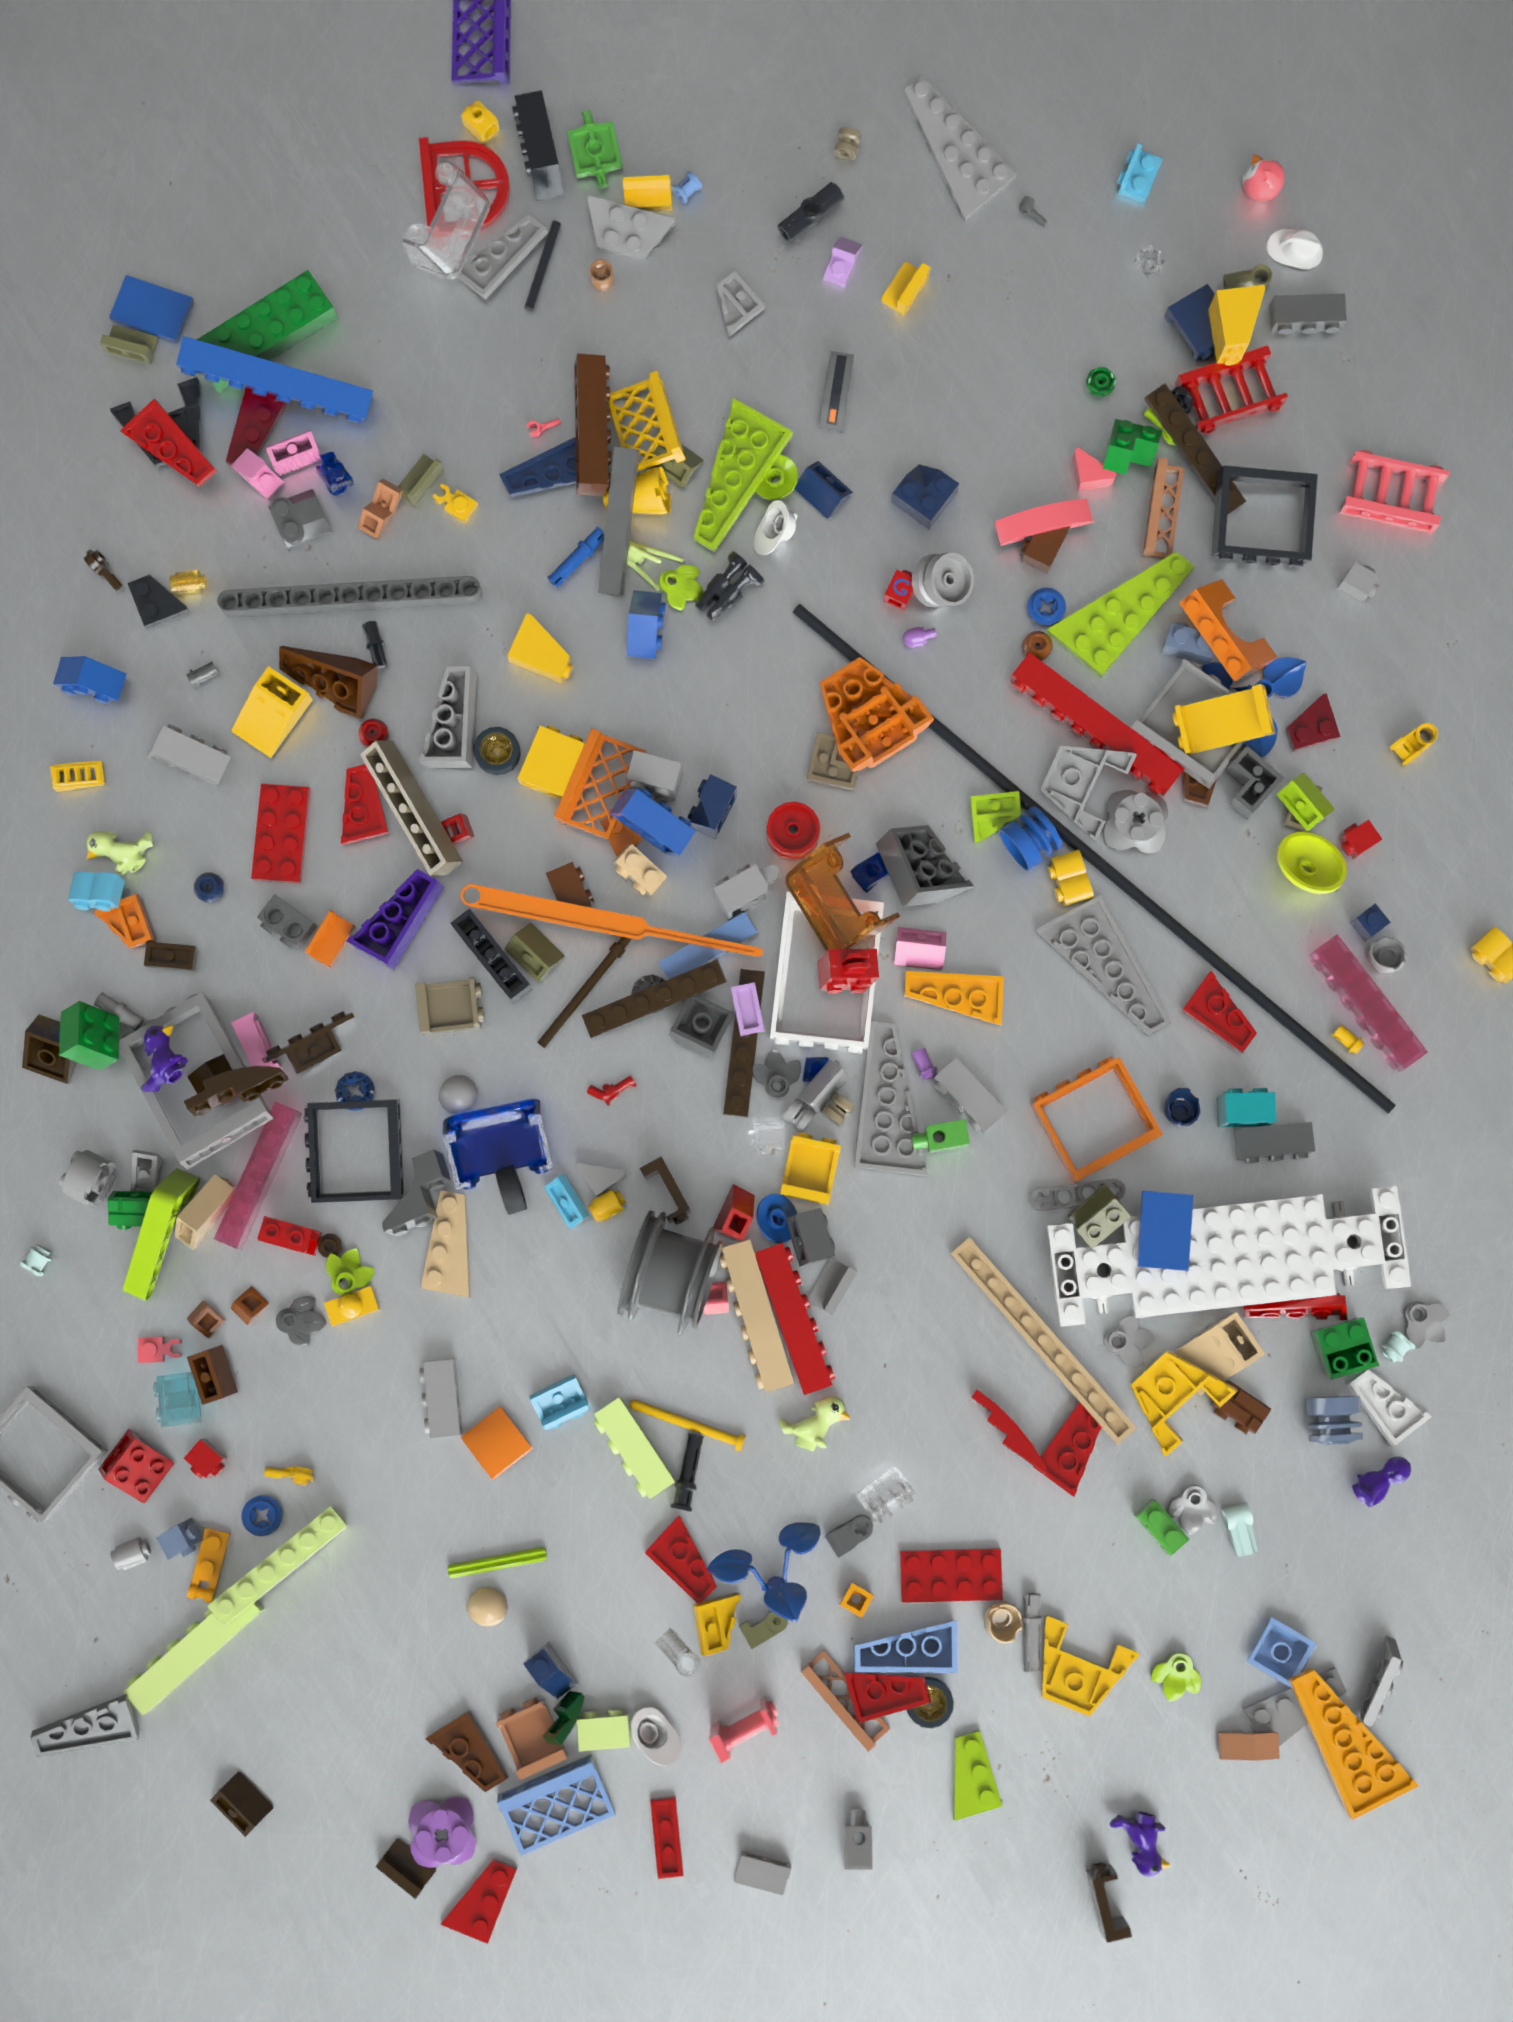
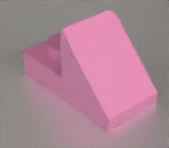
[231,448,283,500]

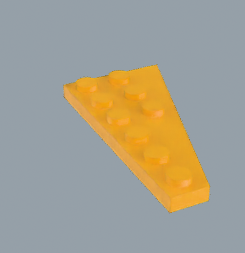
[1289,1668,1419,1820]

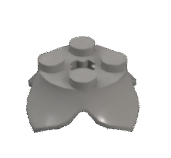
[1104,790,1168,854]

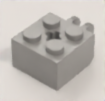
[713,864,780,921]

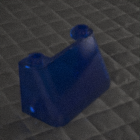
[442,1099,553,1190]

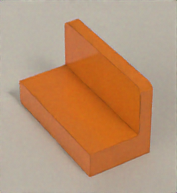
[305,910,356,968]

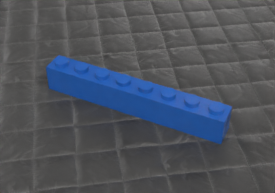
[176,336,373,423]

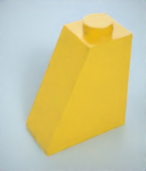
[507,613,573,684]

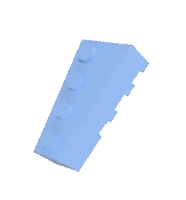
[854,1620,957,1673]

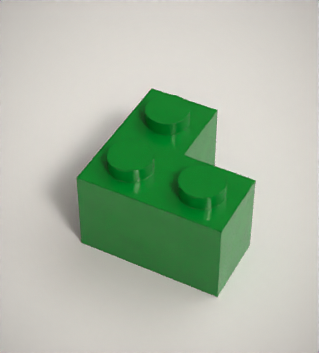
[1102,419,1162,475]

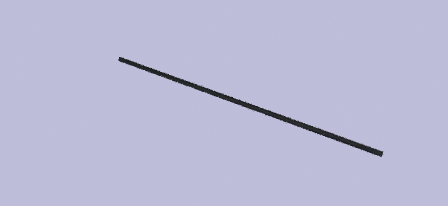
[792,604,1396,1114]

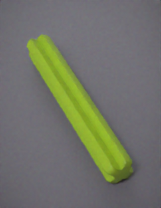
[447,1547,547,1578]

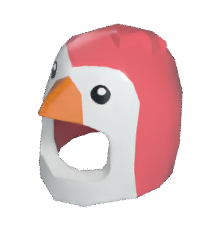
[1242,154,1285,202]

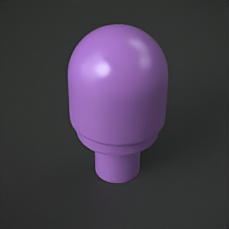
[903,627,937,648]

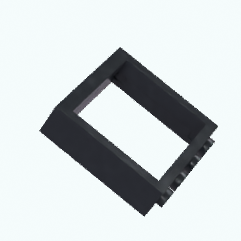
[1211,465,1318,567]
[304,1099,404,1203]

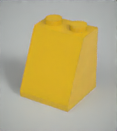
[1208,285,1265,365]

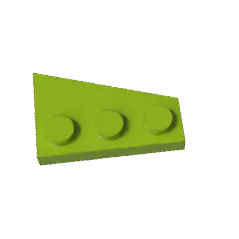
[953,1730,1003,1821]

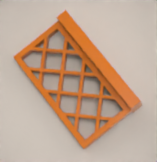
[554,728,647,840]

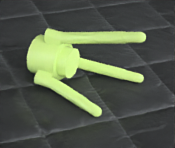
[627,540,684,591]

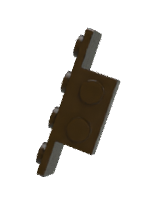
[262,1011,354,1074]

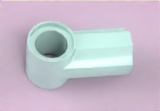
[1222,1502,1258,1556]

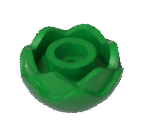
[1086,367,1116,396]

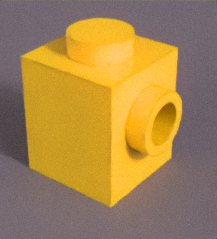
[461,100,500,145]

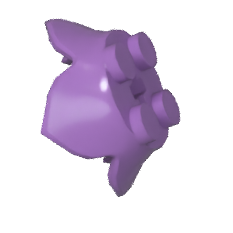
[408,1797,476,1868]

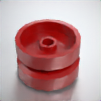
[766,801,820,861]

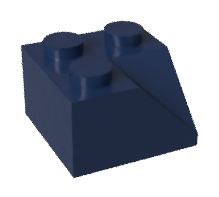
[891,464,959,530]
[687,774,737,840]

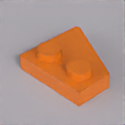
[93,894,155,949]

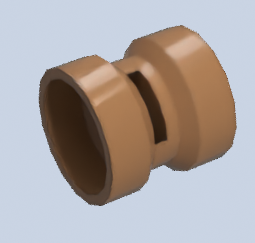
[589,259,614,291]

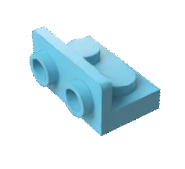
[1117,143,1163,204]

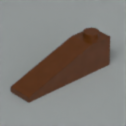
[279,646,378,719]

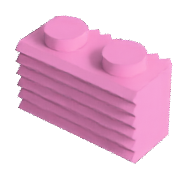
[266,430,322,477]

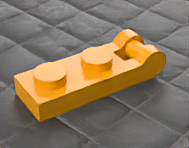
[187,1528,231,1603]

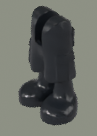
[695,551,765,622]

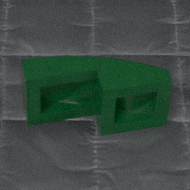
[543,1691,585,1746]

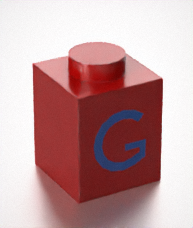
[883,569,914,611]

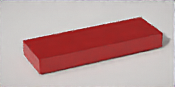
[650,1796,684,1879]

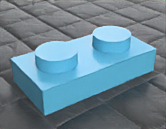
[544,1174,590,1229]

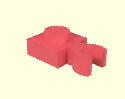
[137,1337,182,1363]

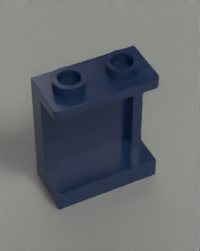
[1164,284,1215,362]

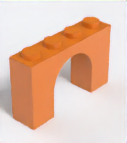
[1179,579,1277,682]

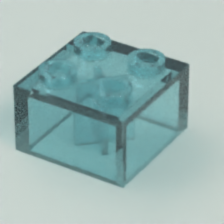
[153,1373,202,1427]

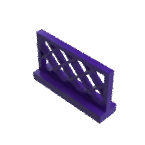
[451,0,511,84]

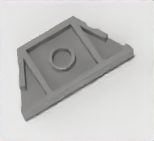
[588,195,676,261]

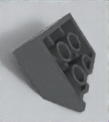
[876,825,974,907]

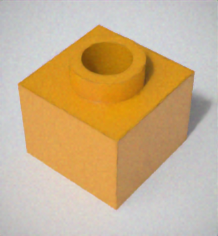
[839,1581,874,1618]

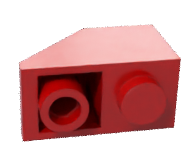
[713,1184,755,1241]

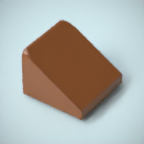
[231,1286,269,1325]
[187,1300,225,1338]

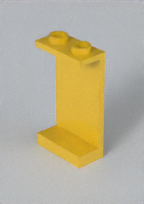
[1173,684,1276,755]

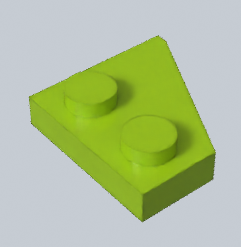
[970,791,1022,843]

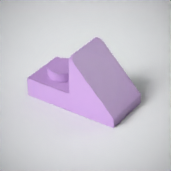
[823,237,863,288]

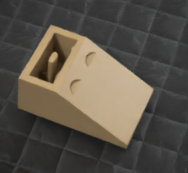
[1172,1312,1265,1396]

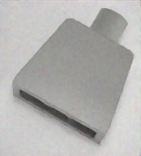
[845,1810,873,1870]

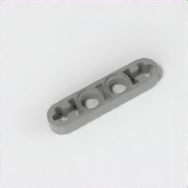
[1029,1179,1125,1211]

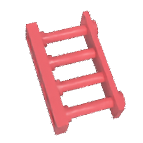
[1340,450,1450,533]
[709,1696,779,1763]

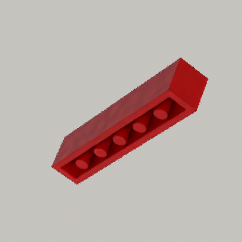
[755,1243,835,1395]

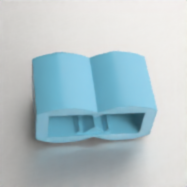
[68,872,125,911]

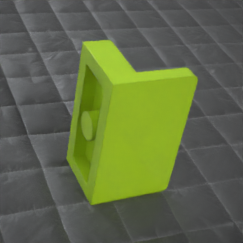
[1276,773,1335,832]

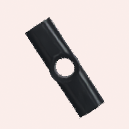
[777,182,844,243]

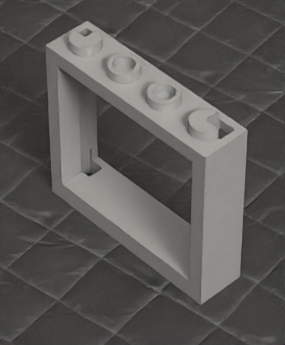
[0,1386,108,1522]

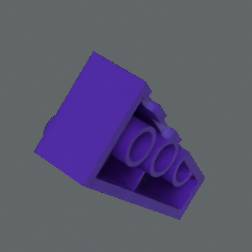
[346,869,444,970]

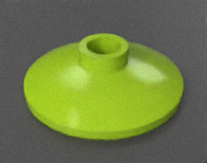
[755,455,798,500]

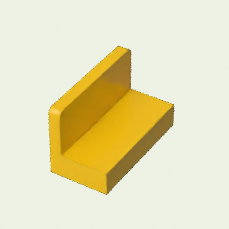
[623,175,672,211]
[881,262,930,315]

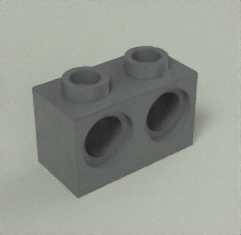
[257,894,317,949]

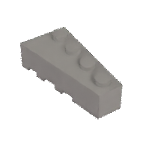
[418,666,477,768]

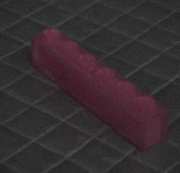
[1309,934,1428,1072]
[214,1102,302,1250]

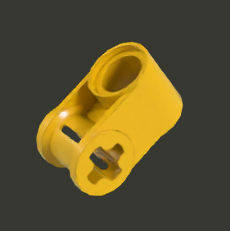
[1389,723,1438,766]

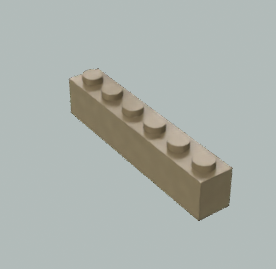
[360,740,463,876]

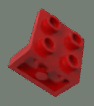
[98,1428,174,1503]

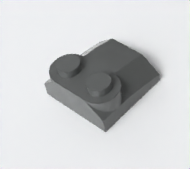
[268,489,332,551]
[669,995,735,1056]

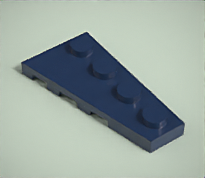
[499,437,576,498]

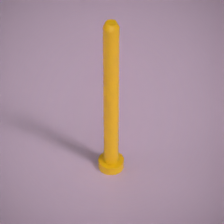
[629,1399,746,1452]

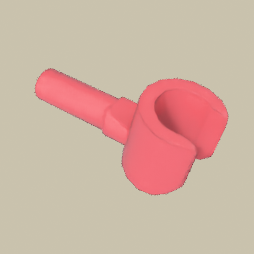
[527,418,561,438]

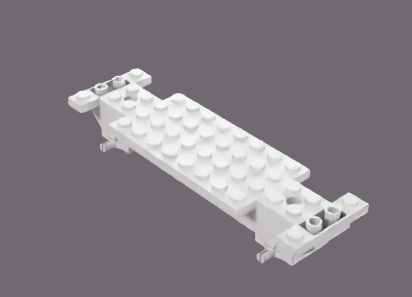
[1047,1186,1411,1327]

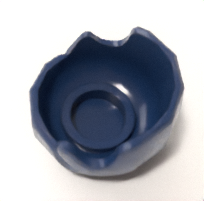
[1163,1088,1201,1128]

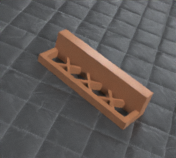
[1142,457,1184,559]
[801,1650,890,1752]

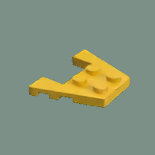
[1131,1351,1238,1456]
[1041,1615,1140,1717]

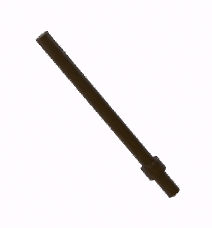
[537,937,632,1049]

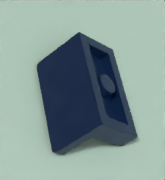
[794,461,853,518]

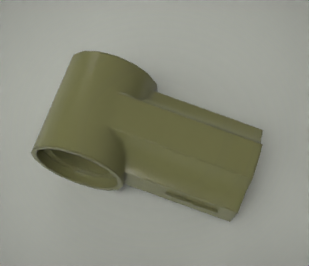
[1223,265,1272,291]

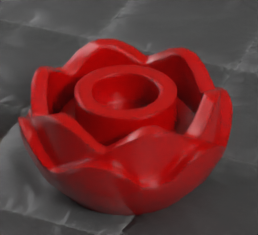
[358,718,389,747]

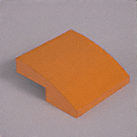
[461,1406,533,1480]

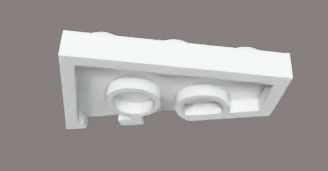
[1346,1369,1432,1447]

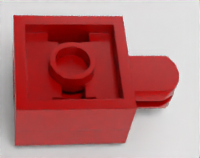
[817,949,879,994]

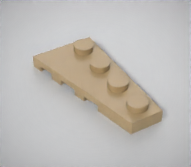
[420,1190,470,1297]

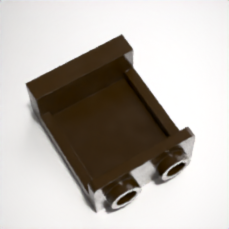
[639,1156,691,1225]
[1086,1862,1132,1943]

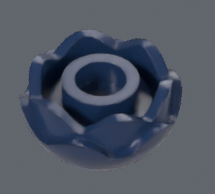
[194,872,224,903]

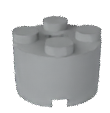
[59,1150,117,1208]

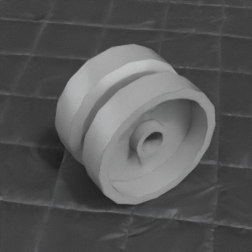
[912,553,974,607]

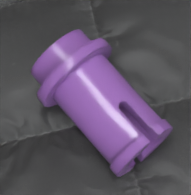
[911,1048,937,1081]

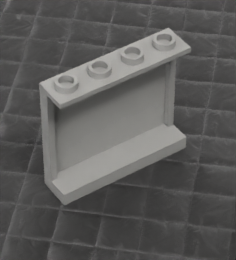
[1131,659,1246,789]

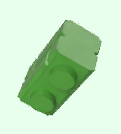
[1134,1499,1190,1556]

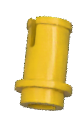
[1332,1024,1365,1054]

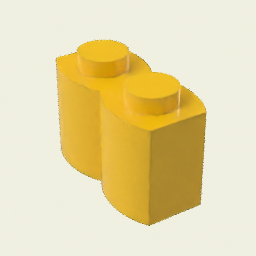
[1047,850,1094,907]
[1470,926,1513,983]

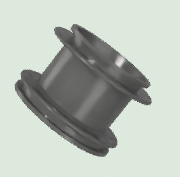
[617,1210,723,1336]

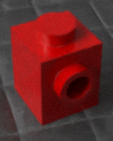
[1340,819,1383,860]
[183,1438,227,1478]

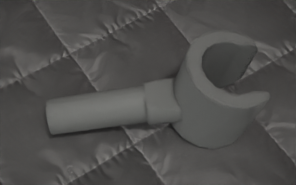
[1019,196,1048,226]

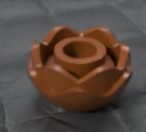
[1022,631,1053,660]

